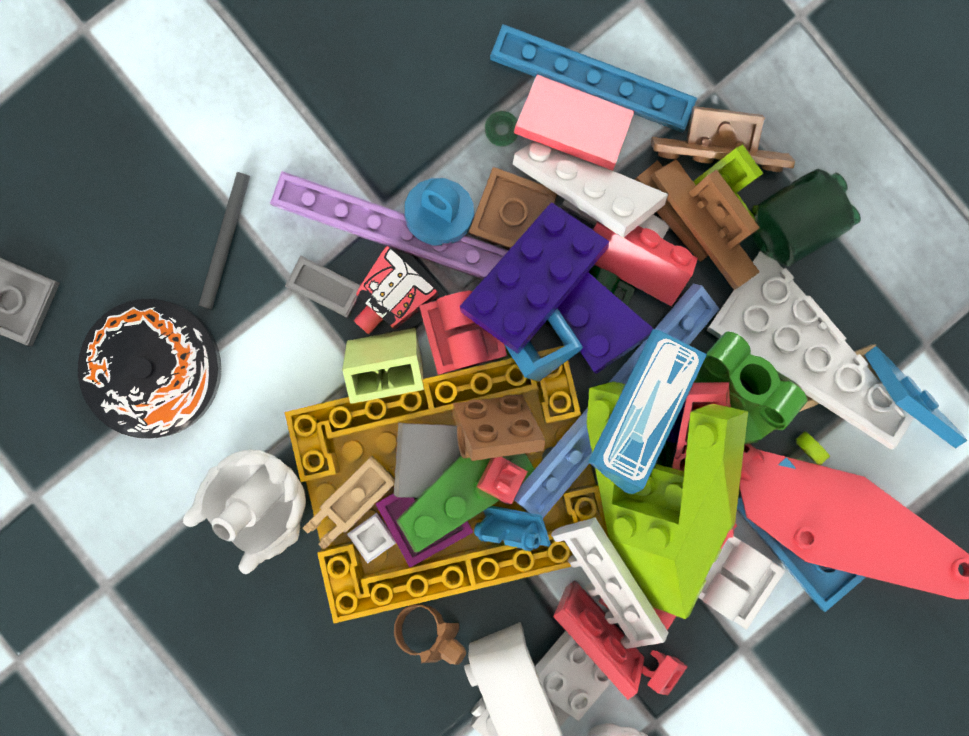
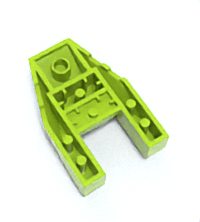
[587,381,748,619]

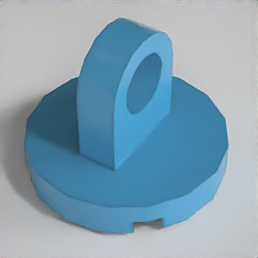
[404,178,474,246]

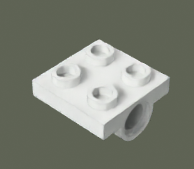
[699,536,785,630]
[535,631,611,721]

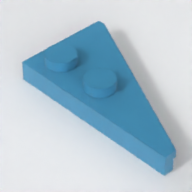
[864,346,967,449]

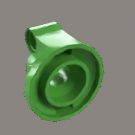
[694,331,807,445]

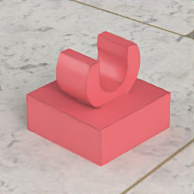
[476,457,528,504]
[642,650,688,695]

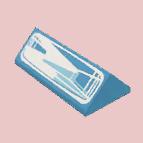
[588,329,707,495]

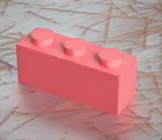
[592,221,698,307]

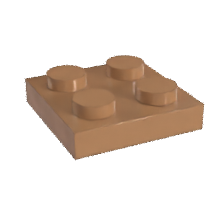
[469,167,557,249]

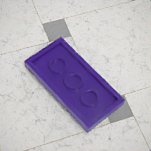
[460,202,609,354]

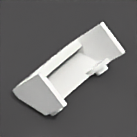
[464,622,563,736]

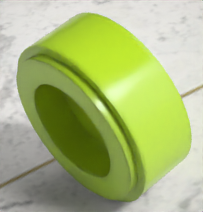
[795,431,830,465]

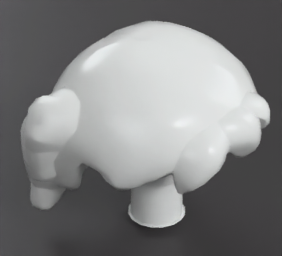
[183,449,306,574]

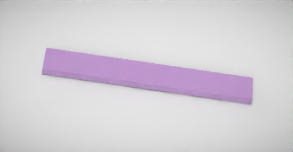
[270,171,508,280]

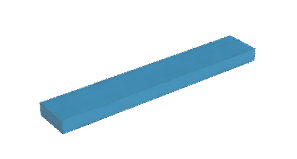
[490,24,697,133]

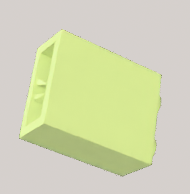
[342,328,424,404]

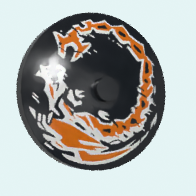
[78,299,221,439]

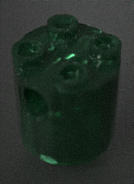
[751,168,861,266]

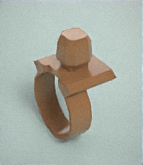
[394,605,466,665]

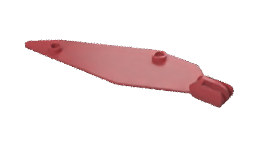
[739,444,969,599]

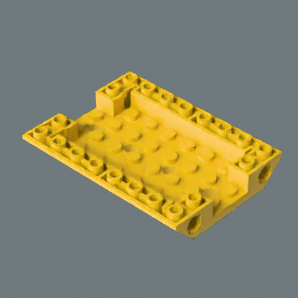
[284,346,609,623]

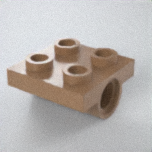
[452,394,545,461]

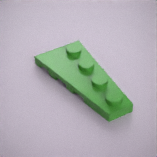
[396,453,535,553]

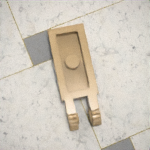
[303,456,395,550]

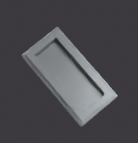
[285,255,361,318]

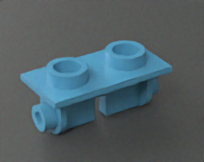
[474,506,551,551]

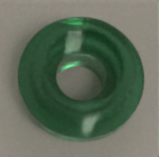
[485,111,518,147]

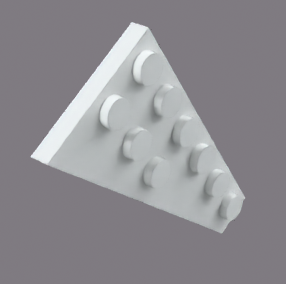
[706,244,914,449]

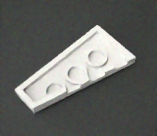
[513,141,668,238]

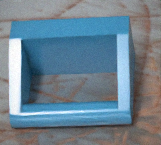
[504,308,583,381]

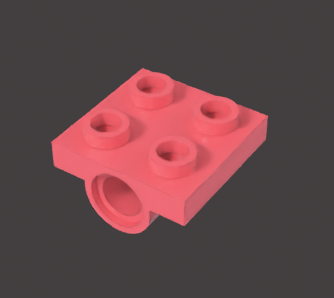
[419,291,507,375]

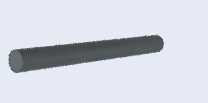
[198,172,250,309]

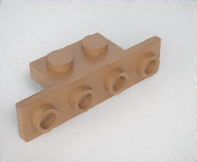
[651,106,795,172]
[651,159,760,289]

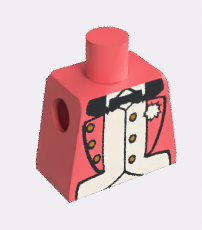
[353,246,439,334]

